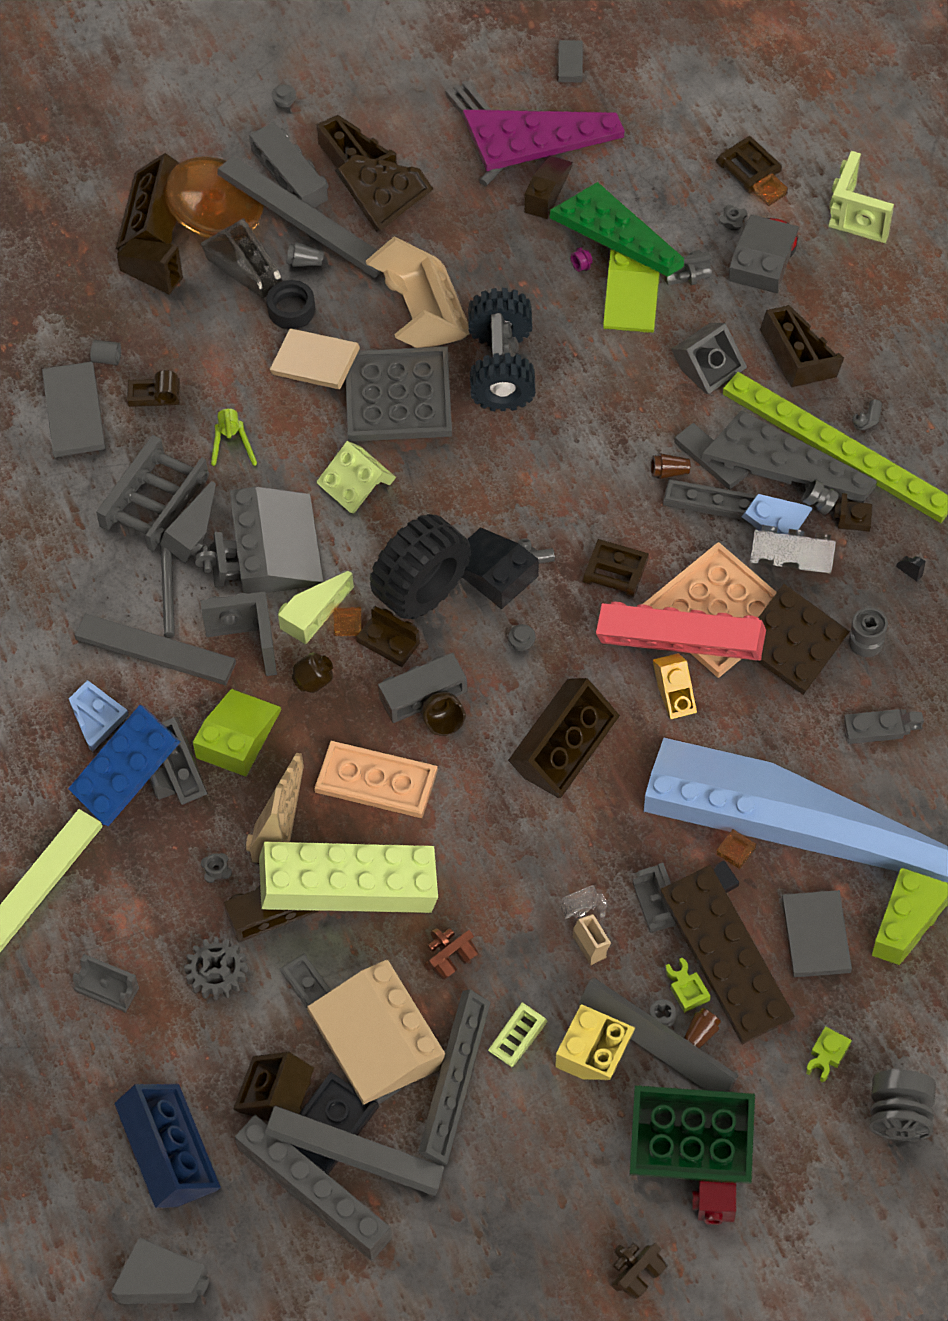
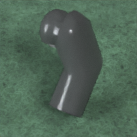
[852,400,882,430]
[517,538,555,564]

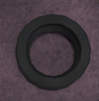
[266,280,316,329]

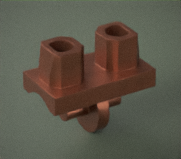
[424,928,478,980]

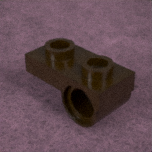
[127,370,180,407]

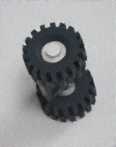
[468,288,536,411]

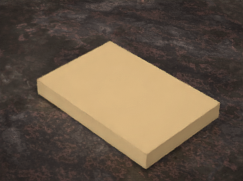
[270,329,360,389]

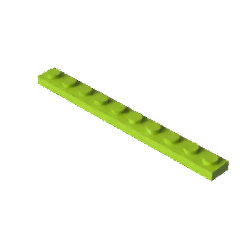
[723,372,948,523]

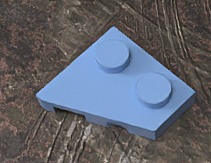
[742,494,813,549]
[69,680,129,752]

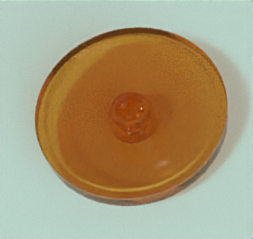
[165,157,264,240]

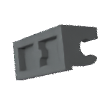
[632,863,676,933]
[73,954,139,1013]

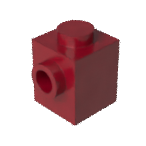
[692,1181,736,1225]

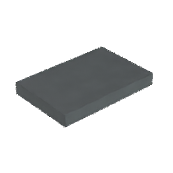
[782,890,852,978]

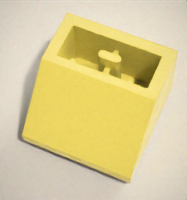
[556,1004,635,1080]

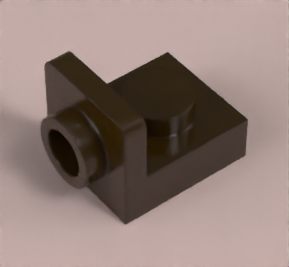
[834,493,873,532]

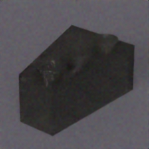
[750,524,836,573]

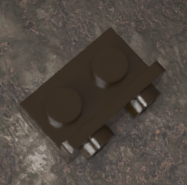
[356,606,420,667]

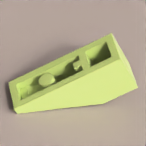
[278,571,354,644]

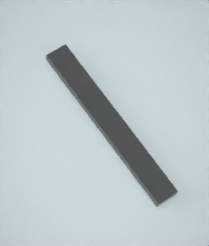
[217,156,381,278]

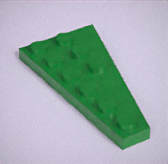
[550,182,684,277]

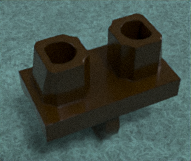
[610,1243,667,1299]

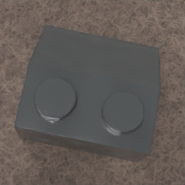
[671,323,747,394]

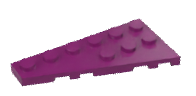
[463,110,625,172]

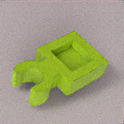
[665,958,711,1013]
[806,1026,852,1082]

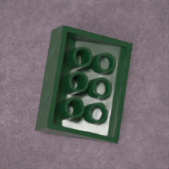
[629,1085,755,1184]

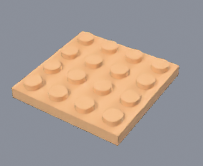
[643,542,777,678]

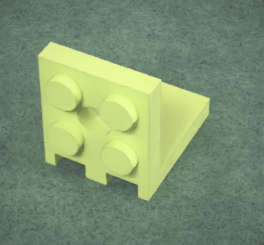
[828,151,894,243]

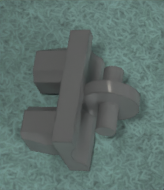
[666,250,712,285]
[195,532,240,587]

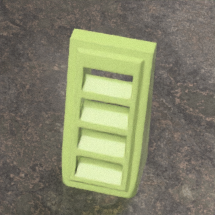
[488,1002,548,1068]

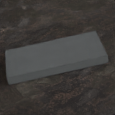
[42,361,106,457]

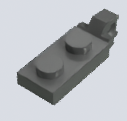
[844,709,924,744]

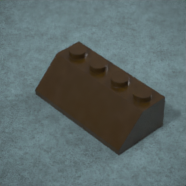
[115,153,188,251]
[508,678,620,798]

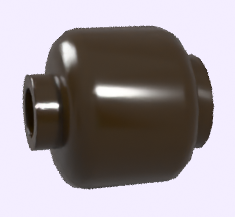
[292,652,333,693]

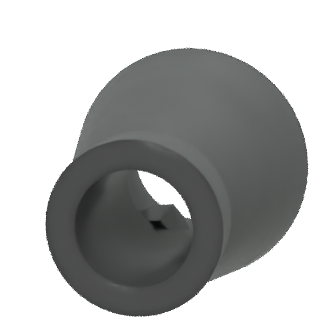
[287,242,324,267]

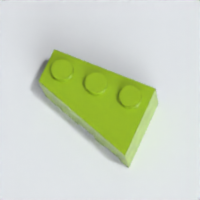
[872,868,948,965]

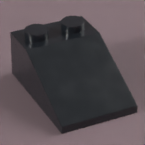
[462,527,539,609]

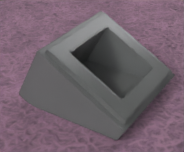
[149,767,176,800]

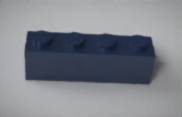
[114,1084,221,1208]

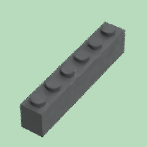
[235,1115,392,1261]

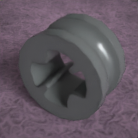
[650,999,676,1028]

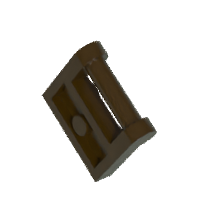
[716,136,782,194]
[583,539,649,598]

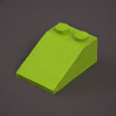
[603,250,660,333]
[193,689,281,777]

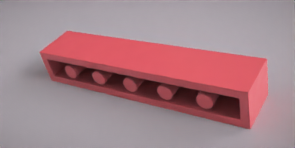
[596,602,766,661]

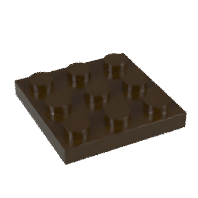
[756,584,850,695]

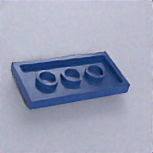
[68,705,181,826]

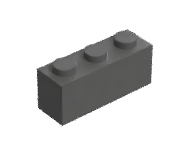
[378,653,467,723]

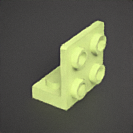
[317,441,396,513]

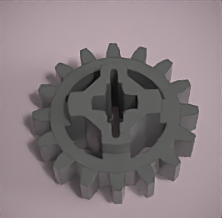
[184,937,248,1000]

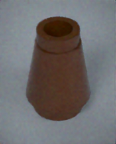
[651,453,691,479]
[684,1008,721,1049]

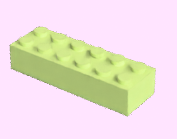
[259,842,438,913]

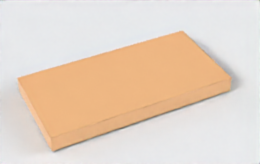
[315,741,438,818]

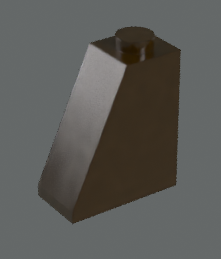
[117,238,183,295]

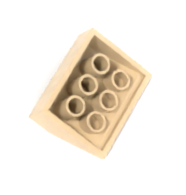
[307,959,445,1105]

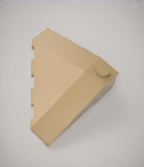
[246,753,304,863]

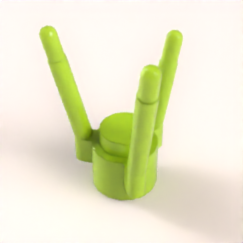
[211,409,257,466]

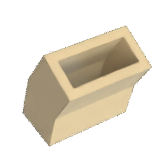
[573,914,611,965]

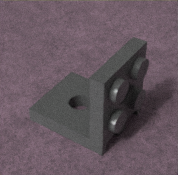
[200,591,277,676]

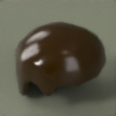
[421,692,466,736]

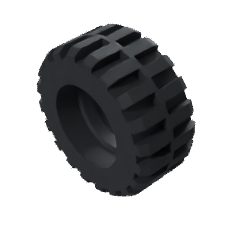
[370,514,471,619]

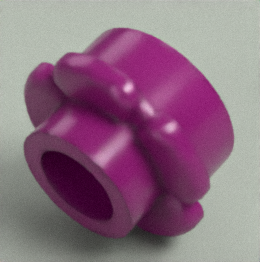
[570,247,593,272]

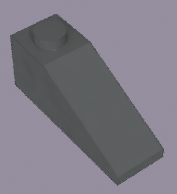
[160,481,216,563]
[162,717,208,805]

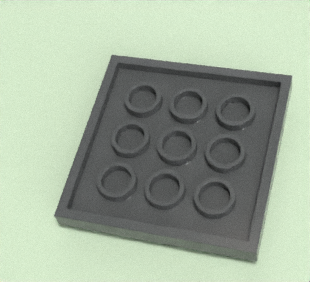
[346,346,452,442]

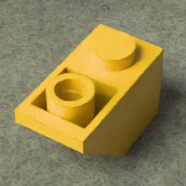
[653,653,697,719]

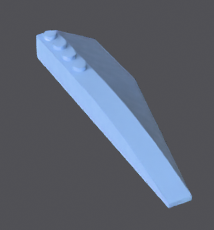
[644,738,948,883]

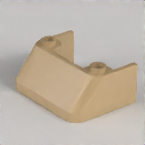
[366,236,469,348]

